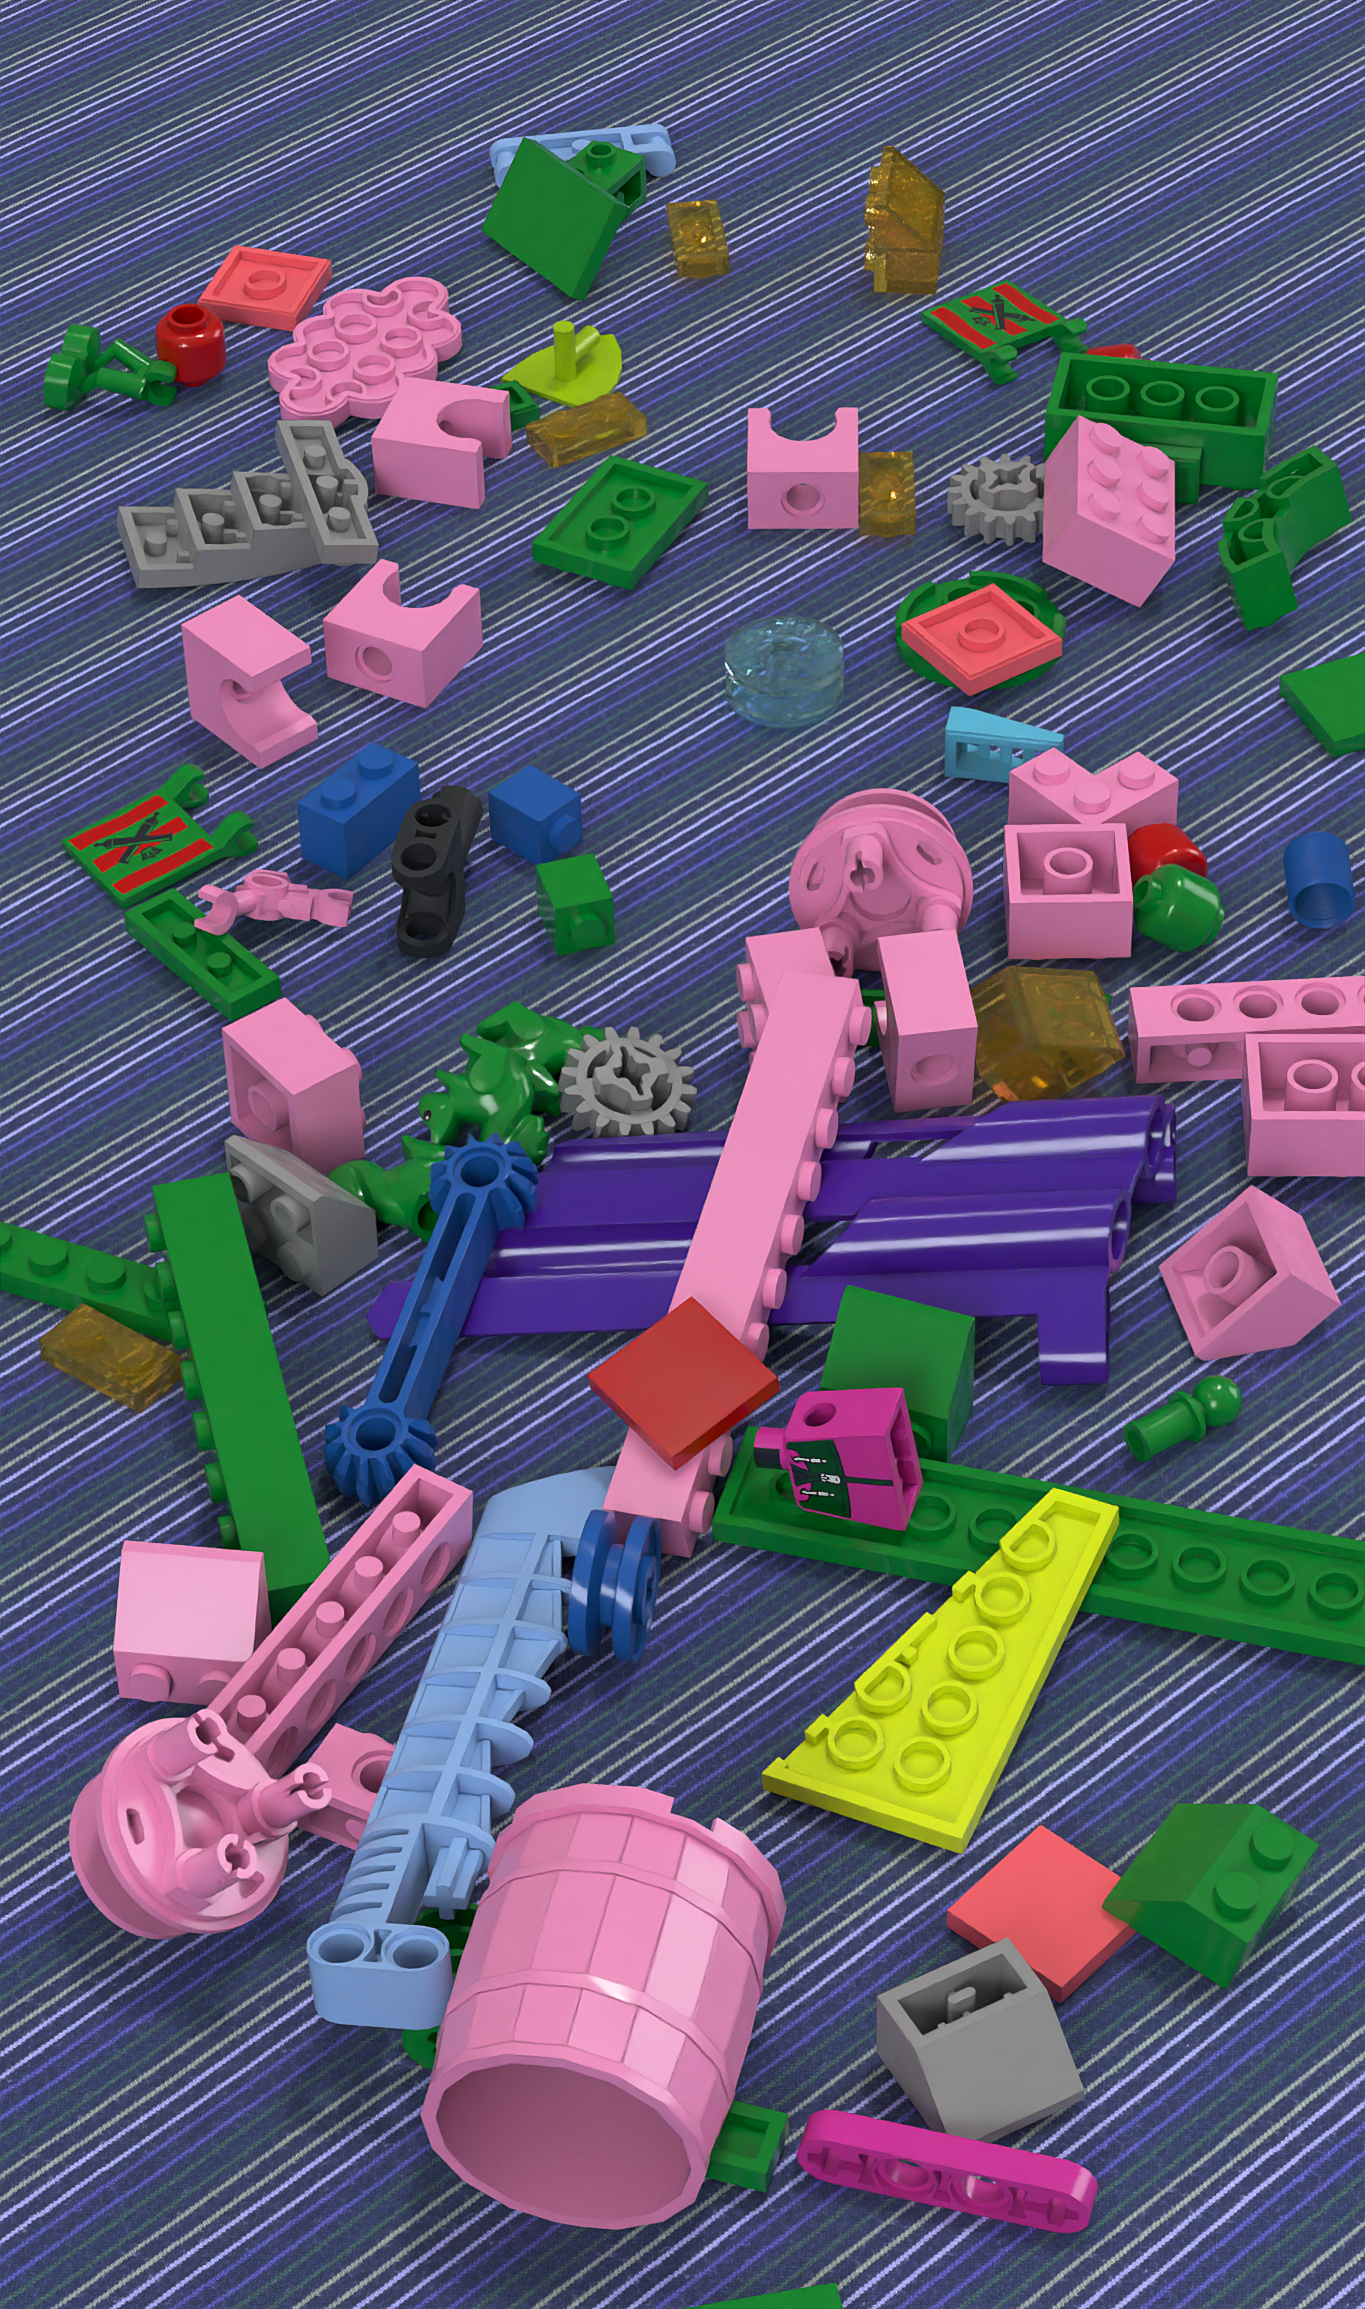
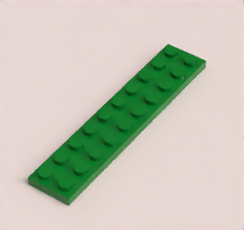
[712,1426,1365,1666]

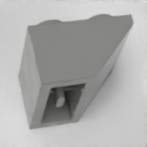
[224,1135,379,1297]
[876,1937,1084,2143]

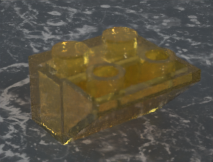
[865,146,945,295]
[970,966,1126,1104]

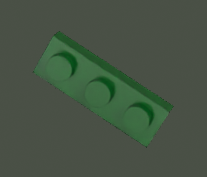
[124,888,282,1022]

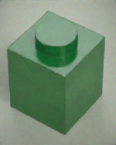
[535,853,615,956]

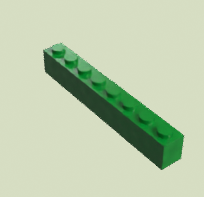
[143,1172,331,1631]

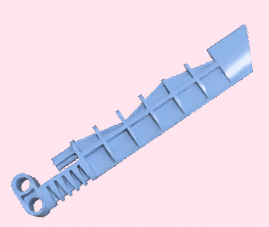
[306,1466,616,2030]

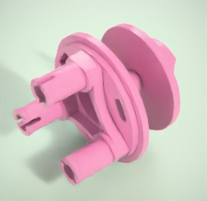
[789,788,973,978]
[69,1709,332,1939]

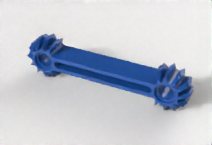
[322,1131,540,1509]

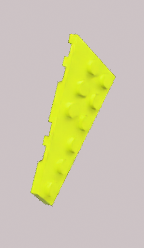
[761,1488,1119,1855]

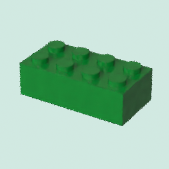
[1044,352,1279,490]

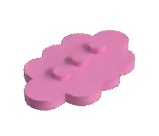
[268,276,462,428]

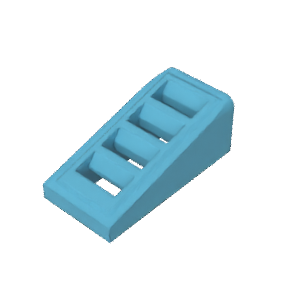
[945,706,1064,783]

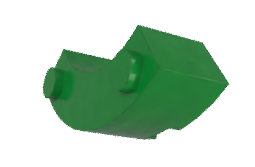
[1217,445,1352,631]

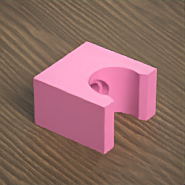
[371,376,512,509]
[747,408,859,529]
[323,559,483,709]
[181,595,318,769]
[873,929,978,1113]

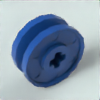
[568,1509,662,1663]

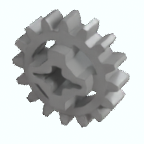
[947,454,1045,546]
[557,1026,697,1138]

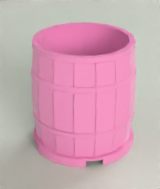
[420,1783,787,2230]

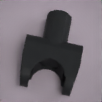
[391,785,483,958]

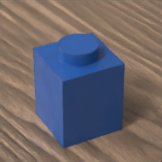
[488,764,583,865]

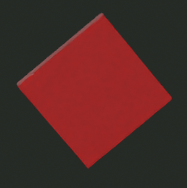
[587,1296,780,1471]

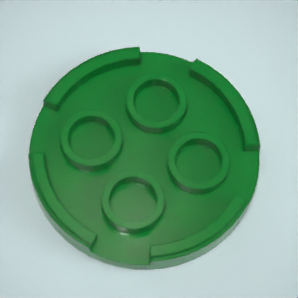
[895,571,1066,690]

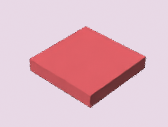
[197,245,333,332]
[902,583,1062,697]
[947,1825,1137,2004]

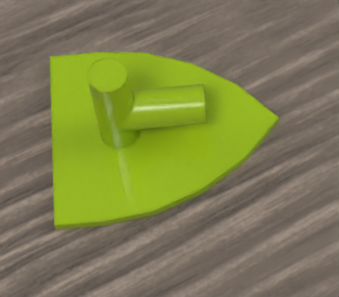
[501,321,622,414]

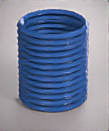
[1283,832,1355,929]

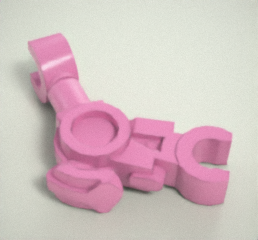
[194,869,354,936]

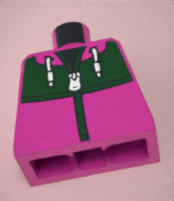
[754,1387,923,1531]

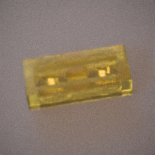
[666,199,730,279]
[526,391,647,469]
[858,452,916,537]
[39,1303,182,1414]

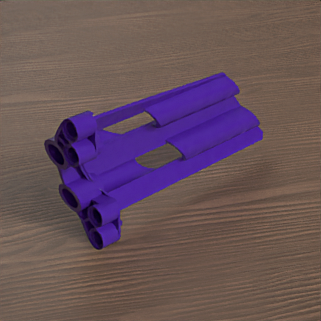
[365,1094,1177,1386]

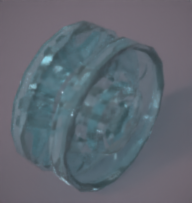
[725,615,844,728]

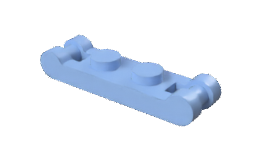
[489,124,676,188]

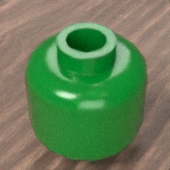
[1132,863,1225,953]

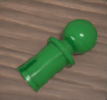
[1123,1375,1243,1463]

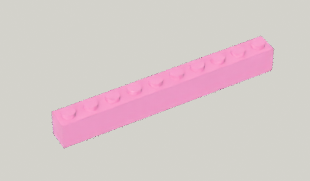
[602,969,872,1558]

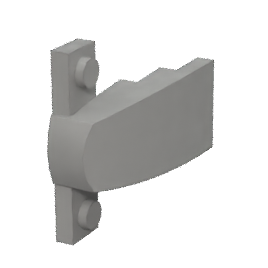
[116,420,379,588]

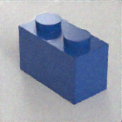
[297,742,421,880]

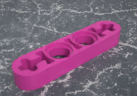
[796,2110,1098,2233]

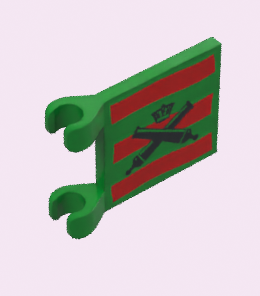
[921,279,1088,385]
[61,763,258,910]

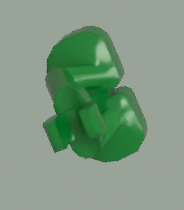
[44,323,177,411]

